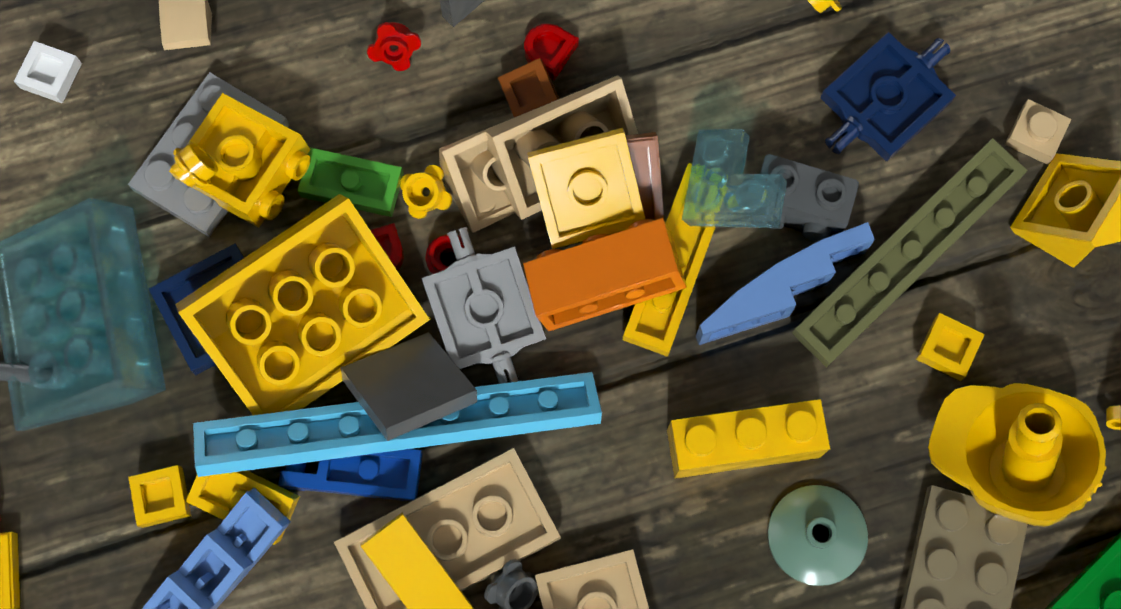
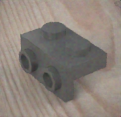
[746,154,859,242]

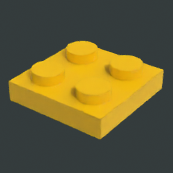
[527,128,645,249]

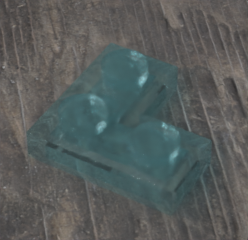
[682,129,787,228]

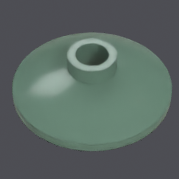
[767,485,868,586]

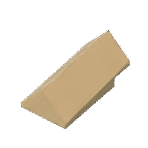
[439,75,638,233]

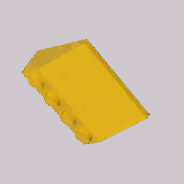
[175,194,430,415]

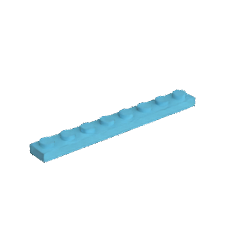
[193,372,602,477]

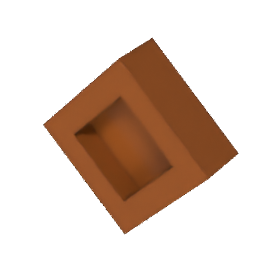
[498,58,559,118]

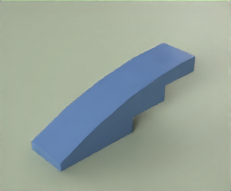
[696,222,875,345]
[142,488,291,609]

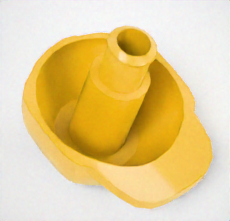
[928,383,1107,527]

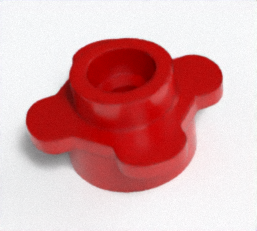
[367,22,421,71]

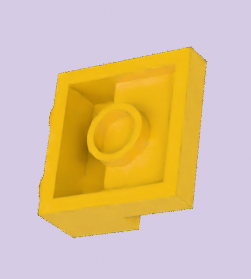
[169,93,311,228]

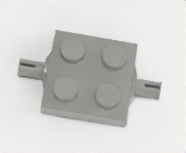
[421,227,546,384]

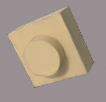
[1005,99,1071,165]

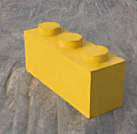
[667,399,830,478]

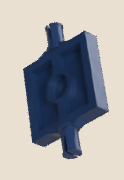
[820,32,956,162]

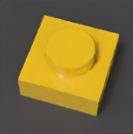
[916,313,985,381]
[128,465,191,528]

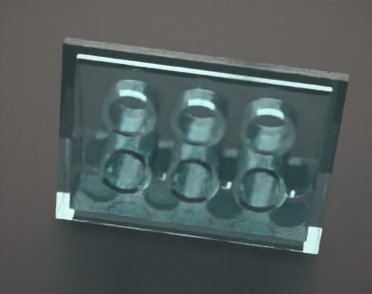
[0,198,166,431]

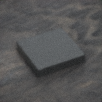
[341,332,477,441]

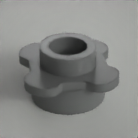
[484,559,538,609]

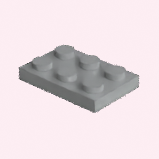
[128,72,290,238]

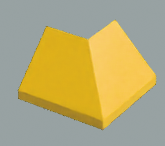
[1010,153,1121,268]

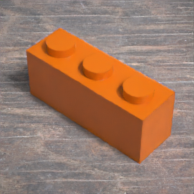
[523,218,687,331]

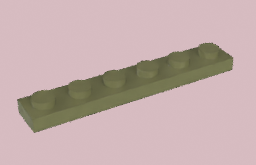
[792,138,1028,368]

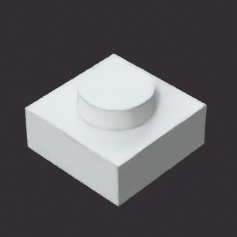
[14,41,82,103]

